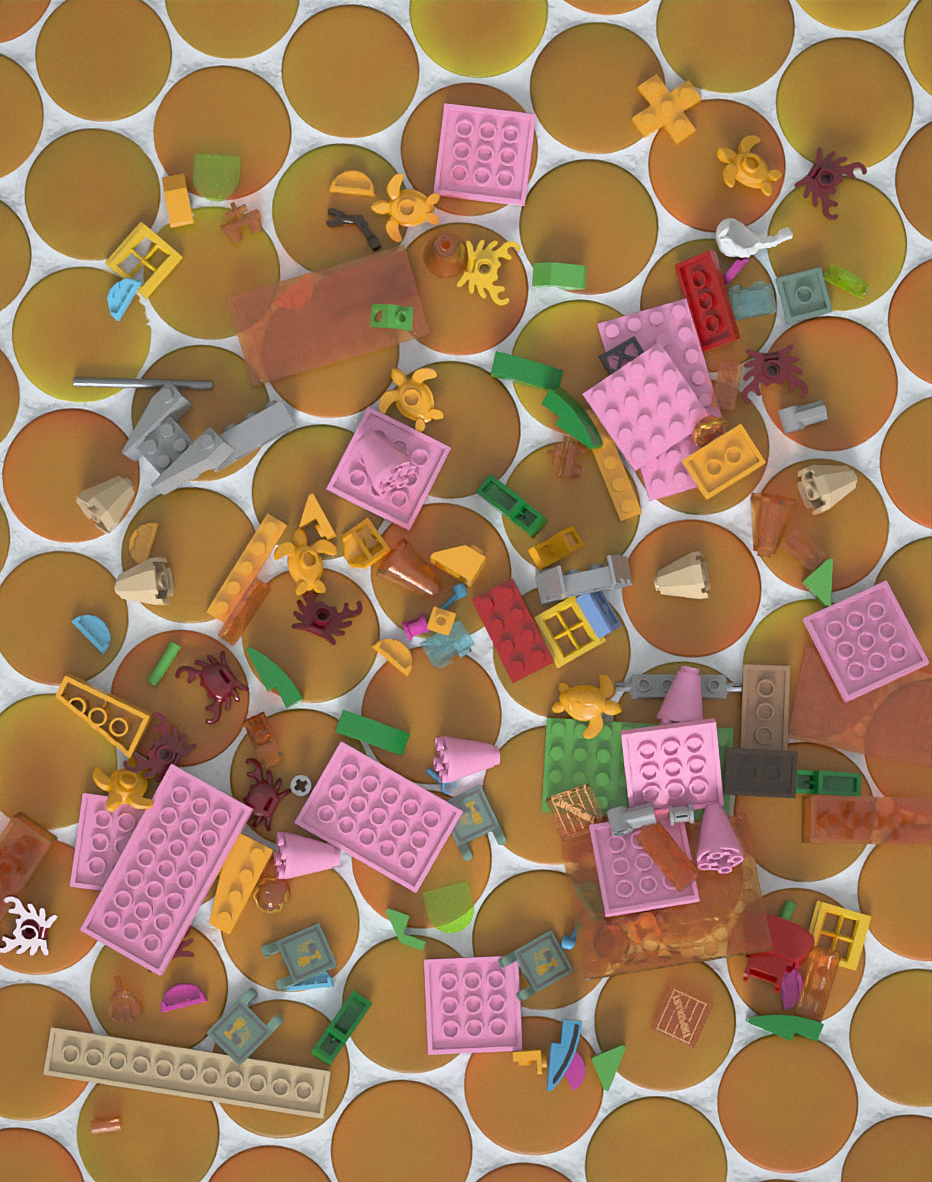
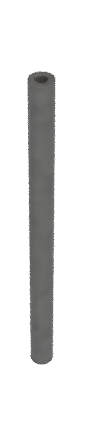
[73,377,213,390]

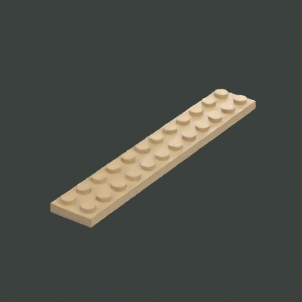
[43,1027,331,1119]

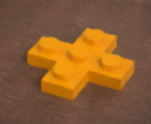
[632,74,702,145]

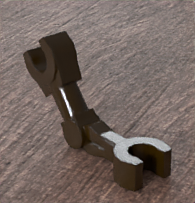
[326,208,382,252]

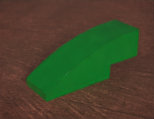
[491,351,563,391]
[542,387,603,449]
[475,474,548,539]
[246,647,304,708]
[335,710,410,756]
[796,770,862,797]
[310,990,373,1066]
[746,1014,824,1042]

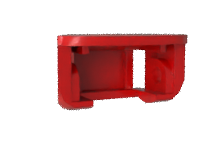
[742,913,815,994]

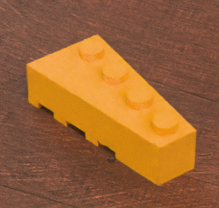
[55,674,152,758]
[209,833,275,935]

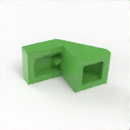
[532,262,587,290]
[386,908,426,951]

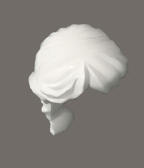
[716,218,793,258]

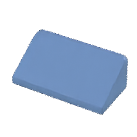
[576,591,622,638]

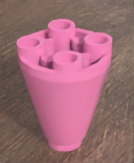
[356,429,416,496]
[656,666,703,725]
[433,736,500,783]
[696,805,744,874]
[273,832,340,879]

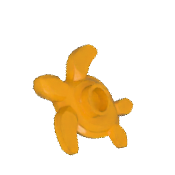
[717,135,782,196]
[371,173,440,242]
[379,368,444,433]
[273,528,337,596]
[552,674,622,739]
[92,756,156,812]

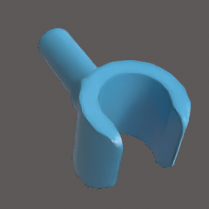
[440,583,467,610]
[426,768,456,795]
[561,919,584,950]

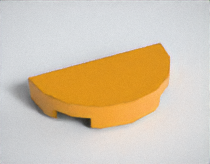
[329,170,375,197]
[129,523,159,564]
[372,639,413,677]

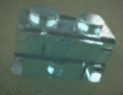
[727,281,777,321]
[420,620,474,670]

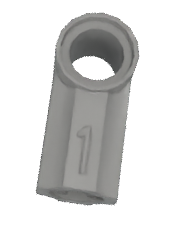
[778,400,828,434]
[607,802,657,836]

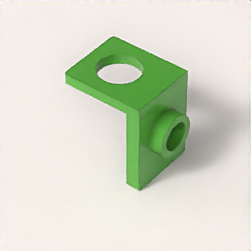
[370,304,414,331]

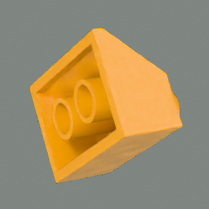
[430,545,486,587]

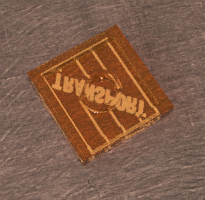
[546,783,606,841]
[651,985,713,1048]

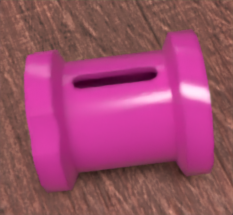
[401,613,430,641]

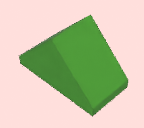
[802,559,833,607]
[590,1044,626,1091]

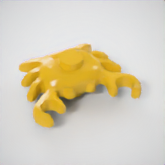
[457,240,521,306]

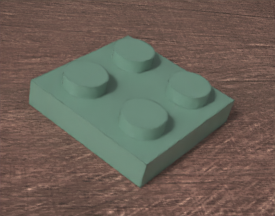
[775,267,833,324]

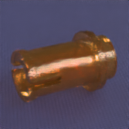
[91,1116,121,1136]

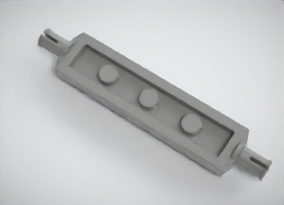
[615,674,742,700]

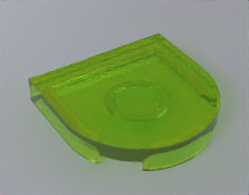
[193,154,241,202]
[823,265,870,299]
[422,881,474,933]

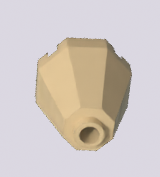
[797,465,857,515]
[76,476,135,535]
[654,551,711,599]
[114,557,174,605]

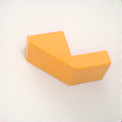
[162,173,194,228]
[528,526,584,570]

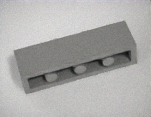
[214,400,296,473]

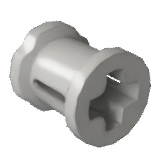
[290,775,312,796]
[668,802,694,826]

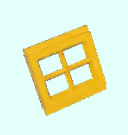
[105,222,183,299]
[534,595,606,669]
[808,901,871,971]

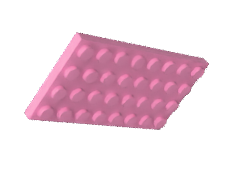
[597,299,726,501]
[80,764,253,976]

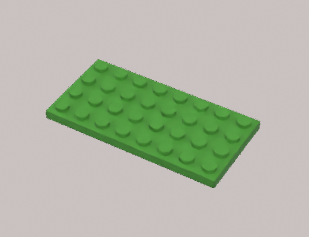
[542,718,734,821]

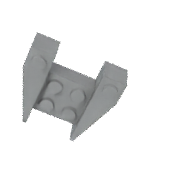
[122,381,234,495]
[535,554,633,605]

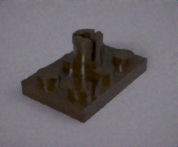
[724,747,798,799]

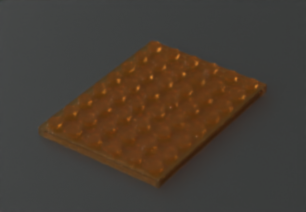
[561,814,772,981]

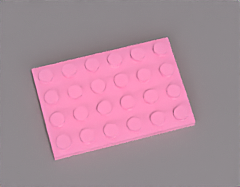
[294,741,463,893]

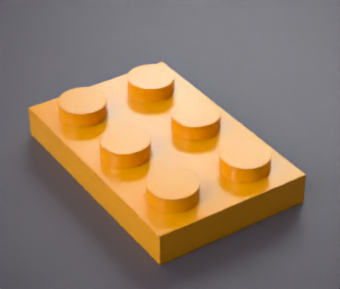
[681,424,766,500]

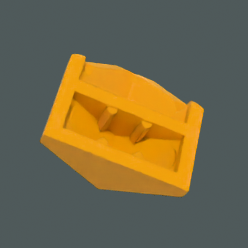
[342,517,391,569]

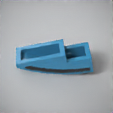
[546,1018,582,1091]

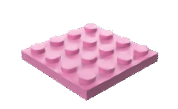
[433,103,536,206]
[582,342,712,472]
[326,407,451,531]
[803,580,929,703]
[621,718,724,815]
[70,793,146,891]
[589,813,699,917]
[424,956,522,1055]

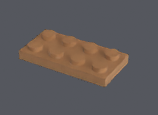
[740,664,790,751]

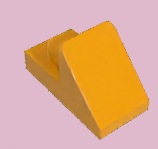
[299,493,336,540]

